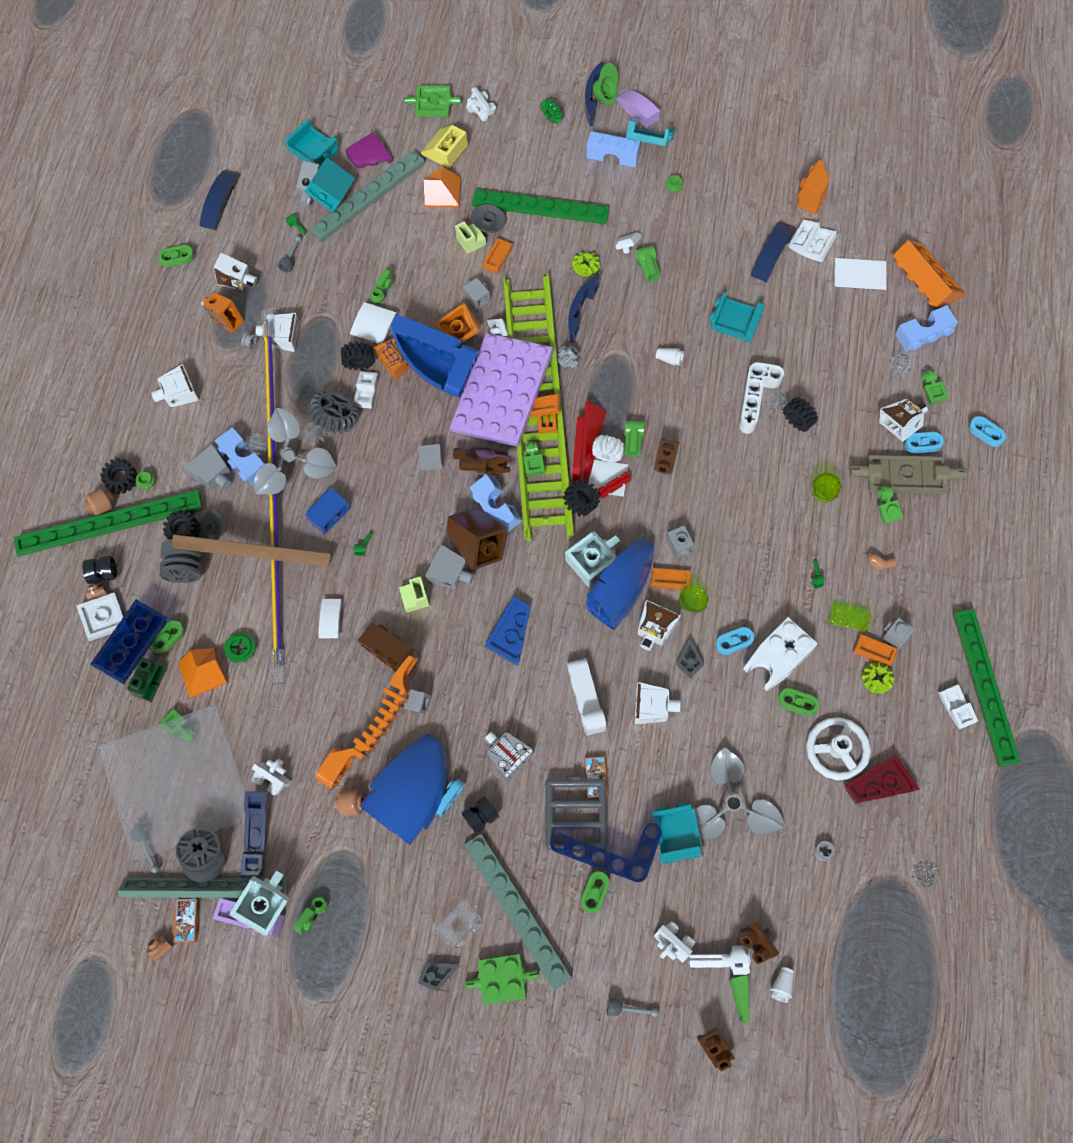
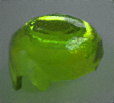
[811,472,842,503]
[679,584,709,614]

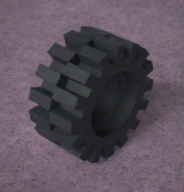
[341,341,374,371]
[783,397,818,432]
[100,458,138,494]
[563,480,600,517]
[163,510,201,540]

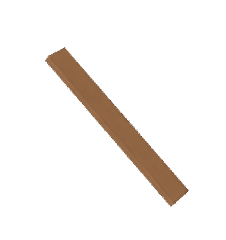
[172,535,331,566]

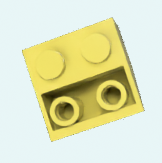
[421,125,468,169]

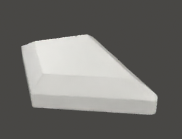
[616,232,642,253]
[487,319,508,337]

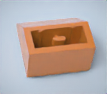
[797,160,830,215]

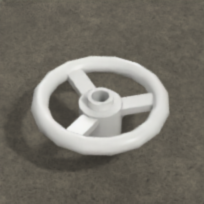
[806,717,871,781]

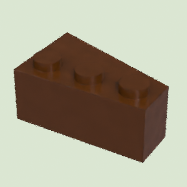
[358,622,420,674]

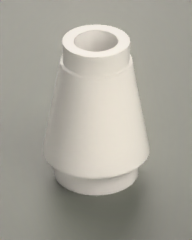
[656,348,684,366]
[771,967,794,1003]

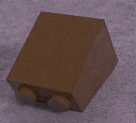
[446,507,507,570]

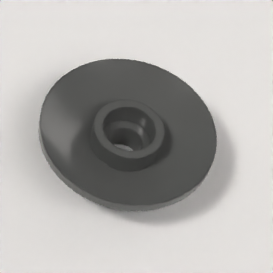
[471,204,506,233]
[197,510,223,540]

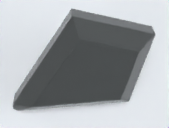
[676,639,704,678]
[418,962,458,991]

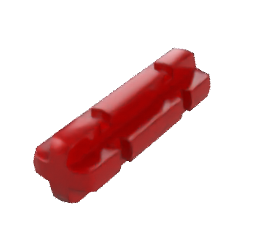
[597,472,631,498]

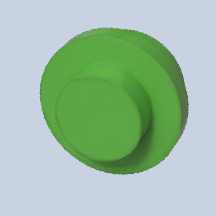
[666,175,683,192]
[136,472,155,490]

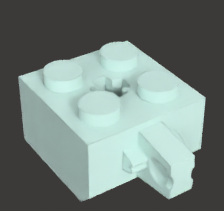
[565,532,621,588]
[229,871,290,937]

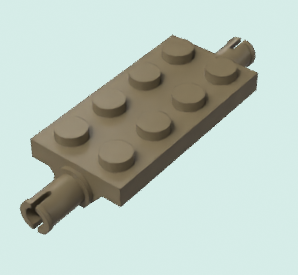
[850,455,967,494]

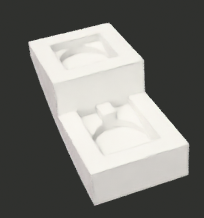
[353,371,378,409]
[318,599,342,638]
[938,684,978,729]

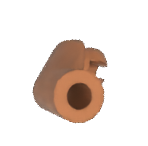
[867,552,896,571]

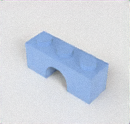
[587,131,640,168]
[895,305,958,352]
[215,427,264,486]
[470,475,523,534]

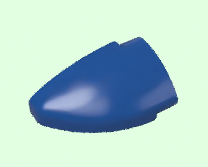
[586,536,655,630]

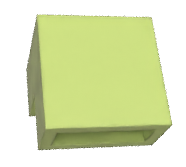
[455,221,486,254]
[399,576,429,613]

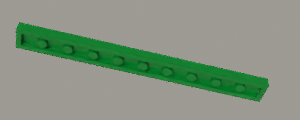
[14,490,203,556]

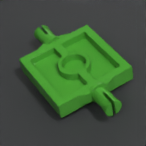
[404,85,461,117]
[465,954,538,1005]

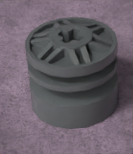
[159,539,202,583]
[176,828,225,882]

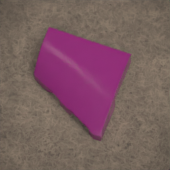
[345,132,393,169]

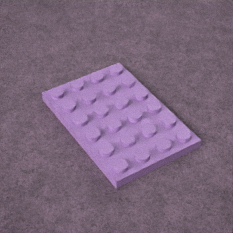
[450,333,554,447]

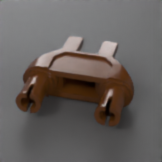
[453,446,512,475]

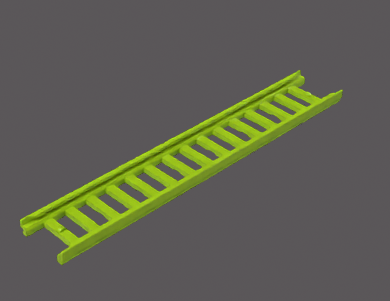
[503,274,574,541]

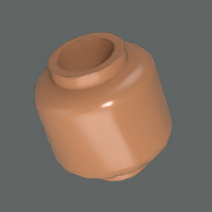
[84,489,114,516]
[334,789,366,816]

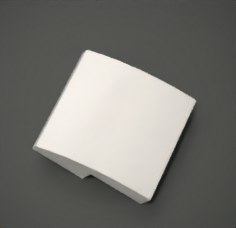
[788,219,837,262]
[350,302,397,344]

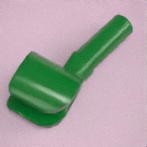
[285,215,307,235]
[353,532,373,556]
[812,562,825,589]

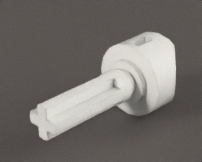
[690,945,751,976]

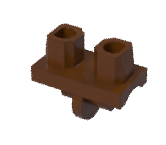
[654,438,680,475]
[739,921,779,964]
[697,1027,735,1071]

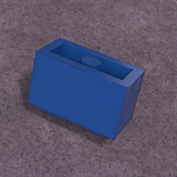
[305,488,350,535]

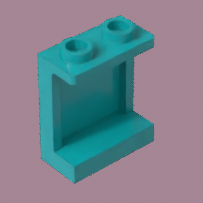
[626,117,675,146]
[285,119,340,166]
[304,157,355,212]
[709,292,765,343]
[652,802,705,864]

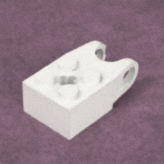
[743,617,818,691]

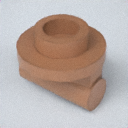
[85,583,108,601]
[146,936,173,962]

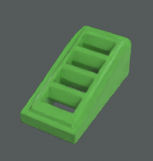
[729,975,749,1023]

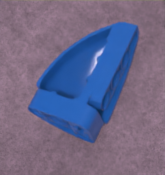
[391,314,479,398]
[359,733,447,845]

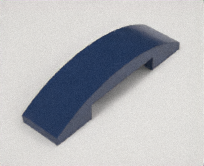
[585,62,604,126]
[199,170,240,230]
[751,221,796,283]
[568,275,600,343]
[241,791,267,875]

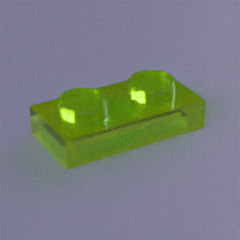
[828,603,872,632]

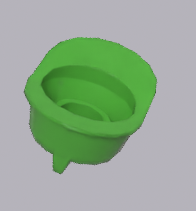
[593,63,618,105]

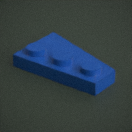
[484,597,530,666]

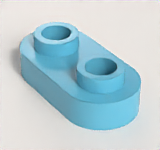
[969,416,1006,447]
[905,432,944,454]
[716,627,754,655]
[436,779,465,817]

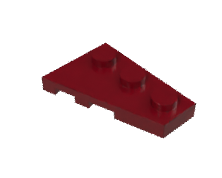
[844,754,920,804]

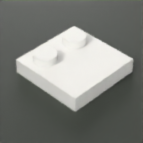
[76,593,127,642]

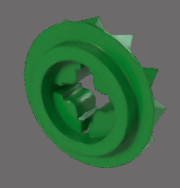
[540,99,563,124]
[224,633,256,664]

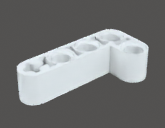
[739,362,784,434]
[567,658,606,736]

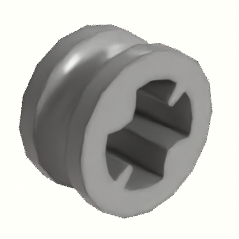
[241,331,258,350]
[814,841,835,861]

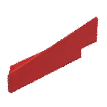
[572,401,606,484]

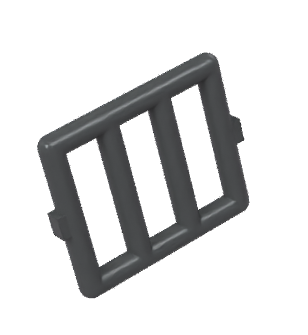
[545,777,607,852]

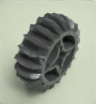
[308,389,358,435]

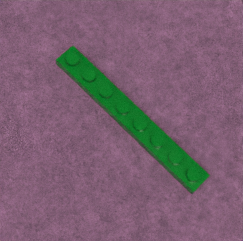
[472,189,610,225]
[953,609,1020,767]

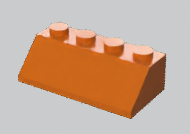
[893,240,965,308]

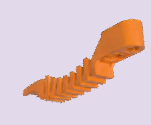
[315,656,418,790]

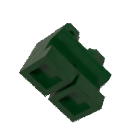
[127,657,167,703]

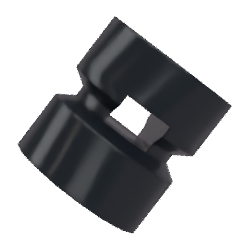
[82,556,117,584]
[461,796,500,835]

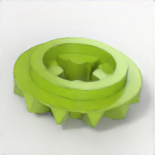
[572,251,600,276]
[862,662,895,694]

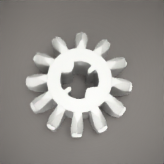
[592,435,624,463]

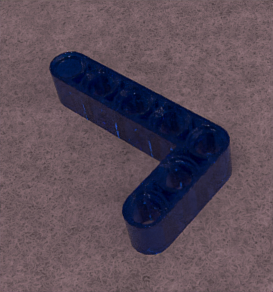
[550,822,662,883]

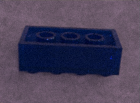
[90,599,169,685]

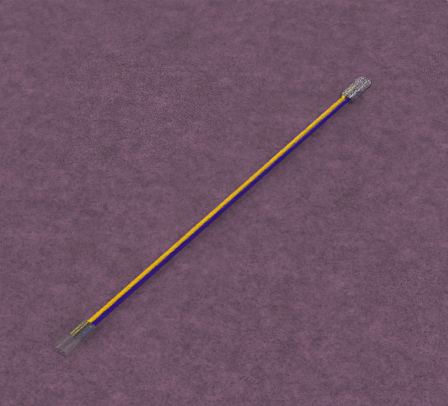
[261,308,286,685]

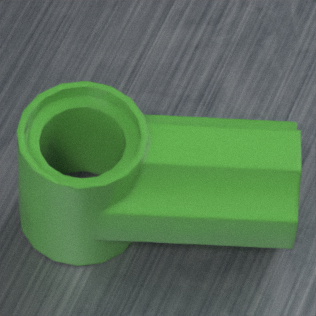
[636,246,660,282]
[625,420,644,458]

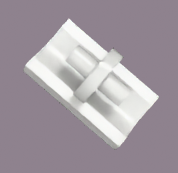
[466,87,496,122]
[252,759,292,795]
[653,921,695,963]

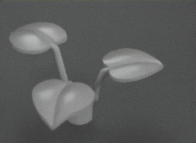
[254,408,336,494]
[695,748,784,840]

